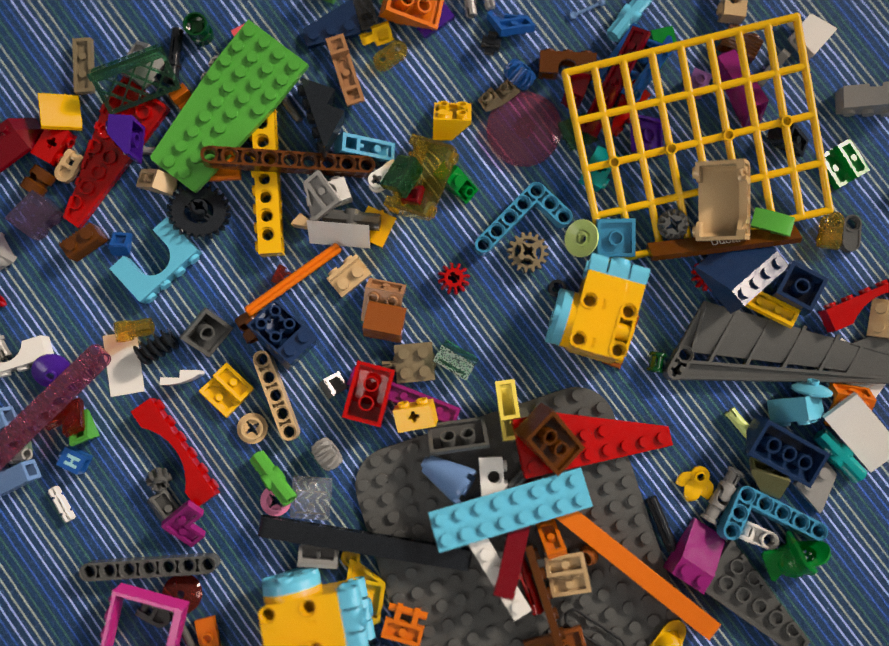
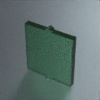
[557,112,599,152]

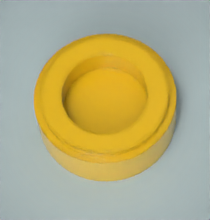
[341,551,361,567]

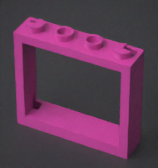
[99,583,190,646]

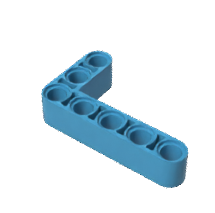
[474,182,573,256]
[717,486,828,540]

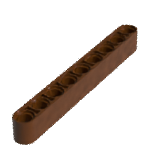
[200,146,375,178]

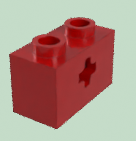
[30,129,77,167]

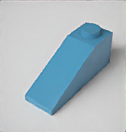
[334,132,395,162]

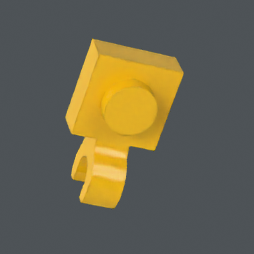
[359,21,394,46]

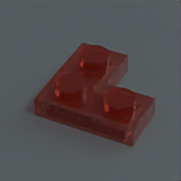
[44,397,85,438]

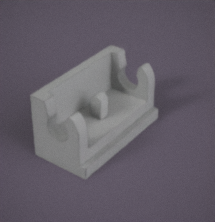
[297,544,340,569]

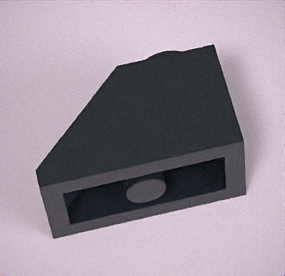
[767,123,809,157]

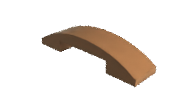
[326,33,365,107]

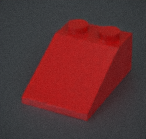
[342,360,395,428]

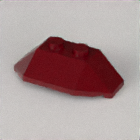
[0,118,44,173]

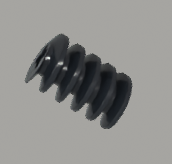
[133,328,179,365]

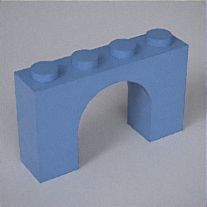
[0,406,42,496]

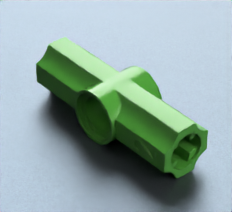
[249,450,297,507]

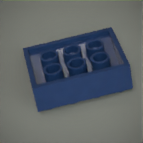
[694,247,789,314]

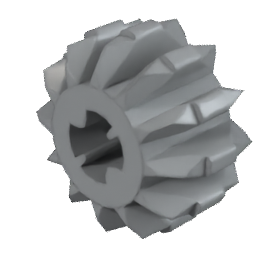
[311,437,343,471]

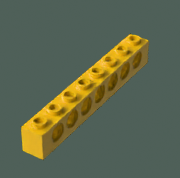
[249,109,285,257]

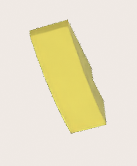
[495,379,520,442]

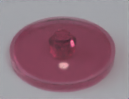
[487,92,562,167]

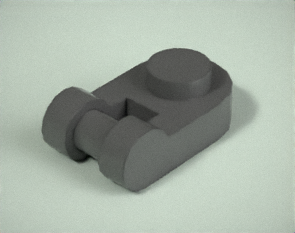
[135,603,172,628]

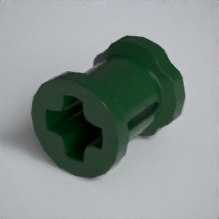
[646,351,667,374]

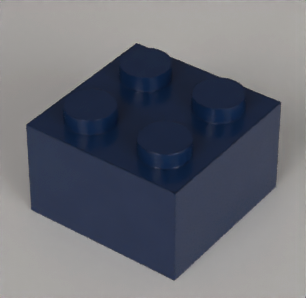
[771,260,829,317]

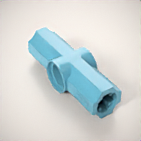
[606,0,652,43]

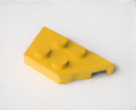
[347,558,386,625]

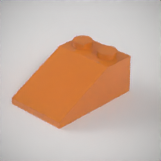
[379,0,444,30]

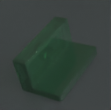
[433,340,479,380]

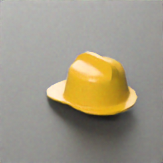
[650,620,686,646]

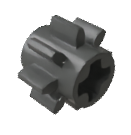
[146,467,172,491]

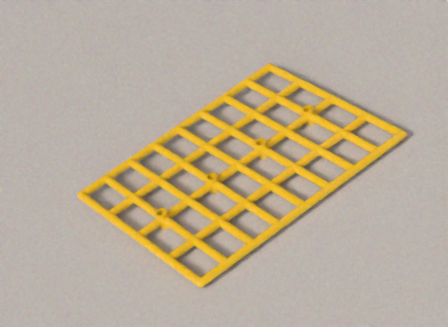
[561,13,834,264]

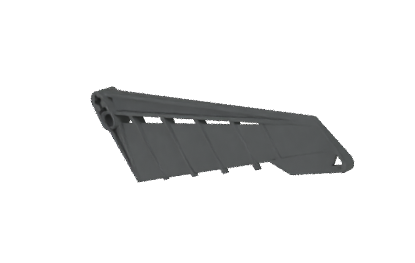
[663,301,889,384]

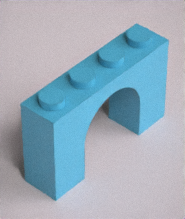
[109,217,202,304]

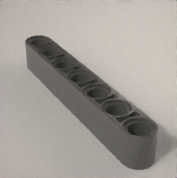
[79,553,221,582]

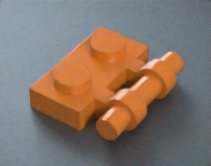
[381,602,428,646]

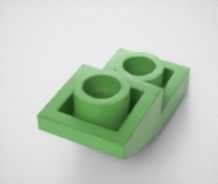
[750,207,795,237]

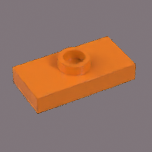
[194,615,222,646]

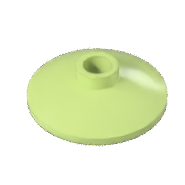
[565,219,599,257]

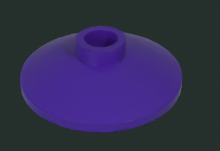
[31,354,73,389]

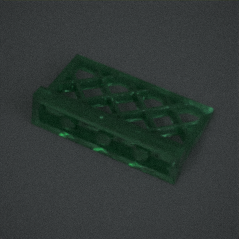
[86,42,181,114]

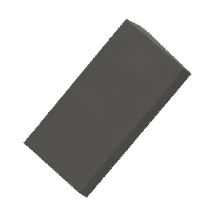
[427,416,490,456]

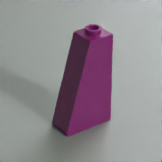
[717,49,769,127]

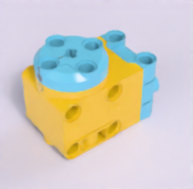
[545,253,650,364]
[258,567,376,646]

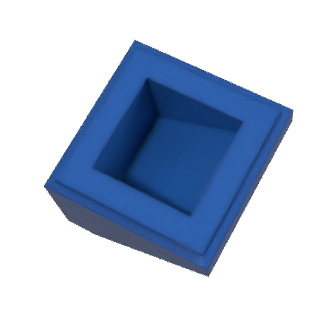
[108,232,132,256]

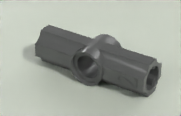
[322,208,381,231]

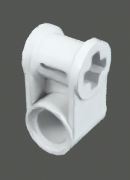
[368,160,405,193]
[739,521,779,550]

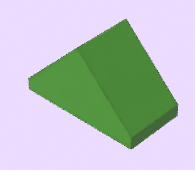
[69,409,100,447]

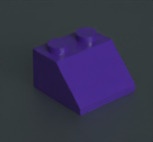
[105,114,145,164]

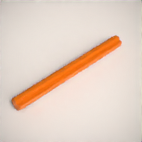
[244,243,341,316]

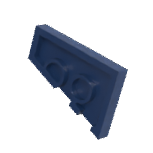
[303,0,361,49]

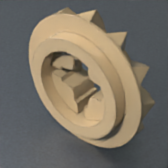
[237,413,268,444]

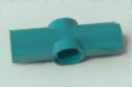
[812,428,868,483]

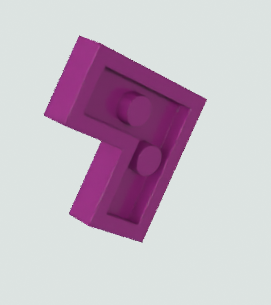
[161,500,206,547]

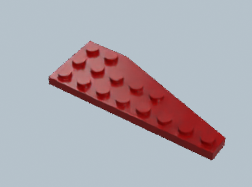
[63,76,171,229]
[511,413,673,479]

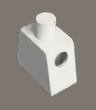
[787,14,837,61]

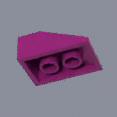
[663,517,725,594]

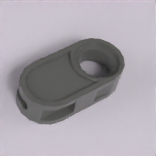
[839,214,862,253]

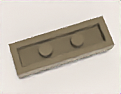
[72,37,95,95]

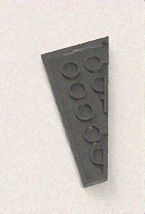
[705,540,810,646]

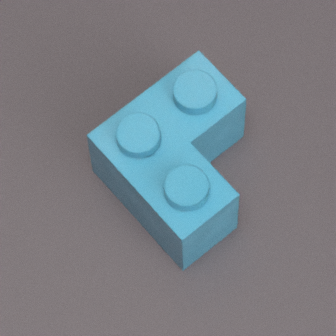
[767,395,824,427]

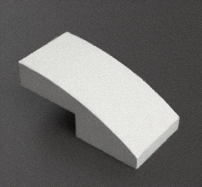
[160,370,205,386]

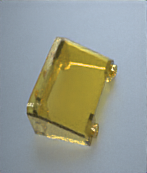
[383,133,459,221]

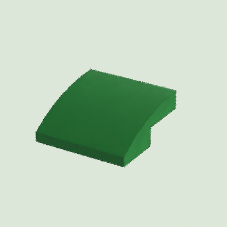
[815,139,870,190]

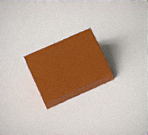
[362,301,407,343]

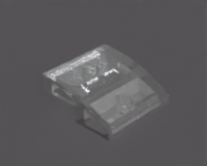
[290,475,333,521]

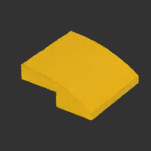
[38,93,82,131]
[199,362,254,419]

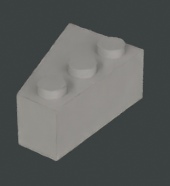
[835,81,889,117]

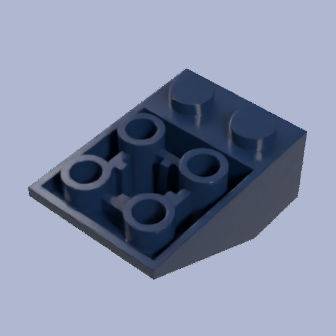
[247,299,317,371]

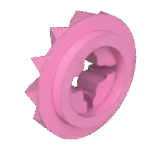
[260,488,292,516]

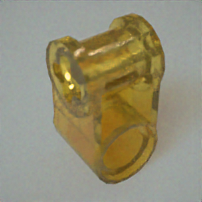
[816,212,844,250]

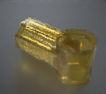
[113,318,155,343]

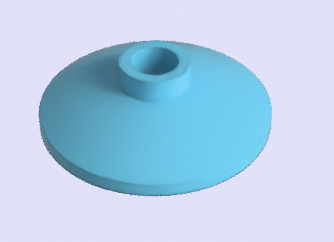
[791,378,833,398]

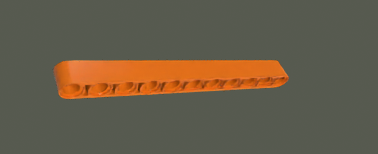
[556,511,721,641]

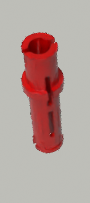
[518,555,544,615]

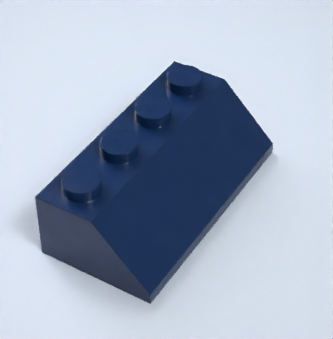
[746,413,830,488]

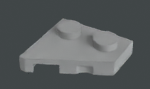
[303,170,342,221]
[792,462,837,514]

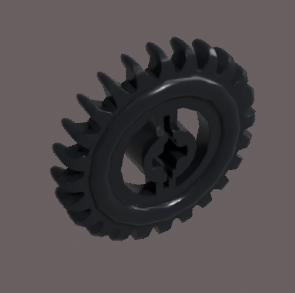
[166,184,231,240]

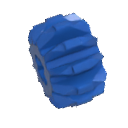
[503,59,536,90]

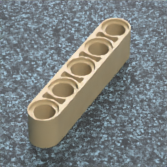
[253,350,300,441]

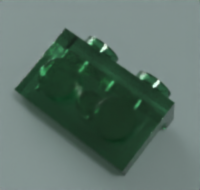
[380,155,424,199]

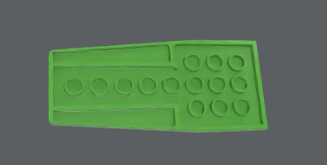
[150,19,309,193]

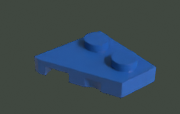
[486,11,535,37]

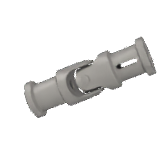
[700,466,745,525]

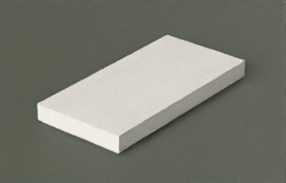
[822,392,889,473]

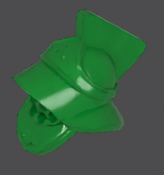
[761,530,831,581]

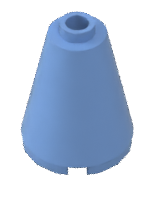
[421,455,477,504]

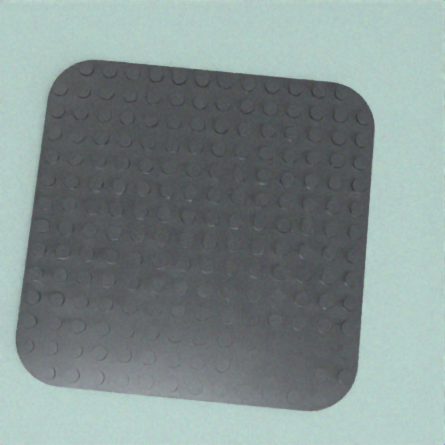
[355,387,680,646]

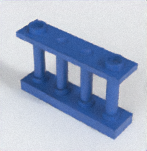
[591,23,673,103]

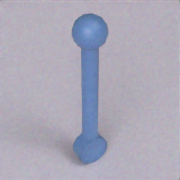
[569,0,605,20]

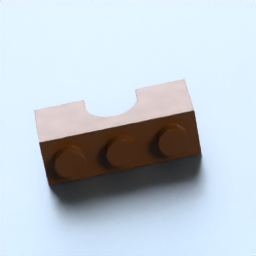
[537,48,597,82]

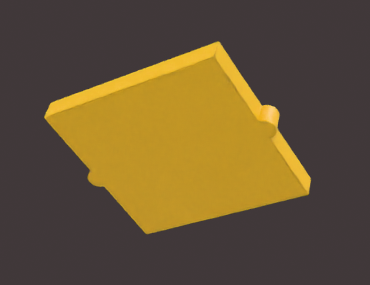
[365,205,396,248]

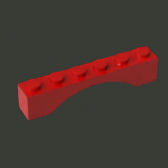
[818,279,889,333]
[131,398,220,507]

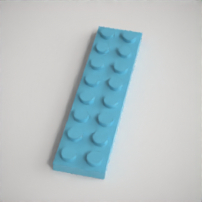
[428,467,593,553]

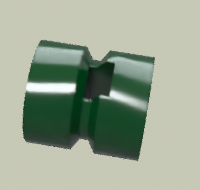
[183,12,214,46]

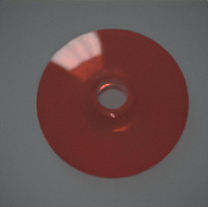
[162,575,203,613]

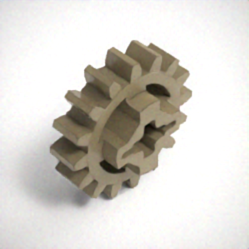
[507,231,549,274]

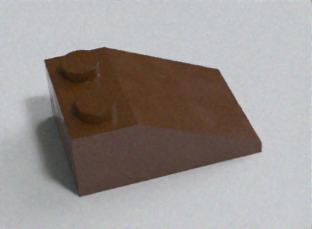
[514,403,585,476]

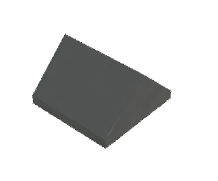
[179,307,233,357]

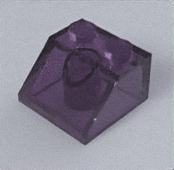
[5,190,64,241]

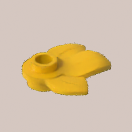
[675,466,714,502]

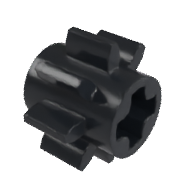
[481,31,502,56]

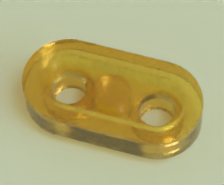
[373,40,407,71]

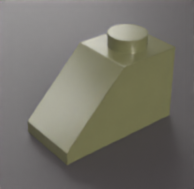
[749,457,791,499]

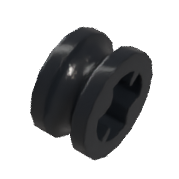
[548,279,566,297]

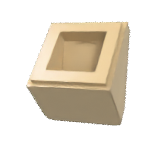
[291,213,309,230]

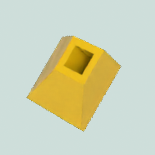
[433,101,471,141]

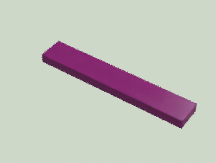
[347,367,461,422]

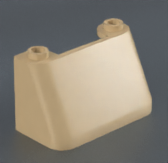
[692,158,750,241]

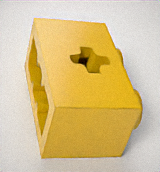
[393,397,438,433]

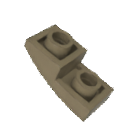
[478,79,521,112]

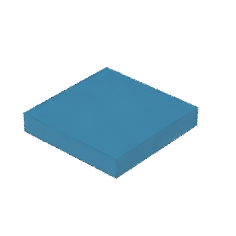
[596,218,636,257]

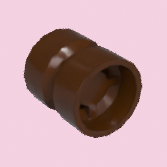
[19,164,57,200]
[235,312,259,344]

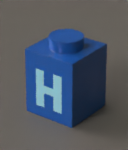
[56,446,93,475]

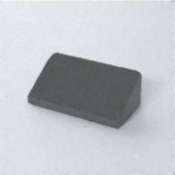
[147,489,179,522]

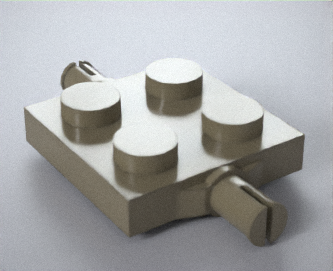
[382,342,447,383]

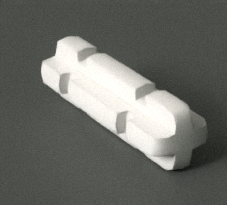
[48,486,75,523]

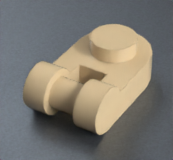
[54,149,84,184]

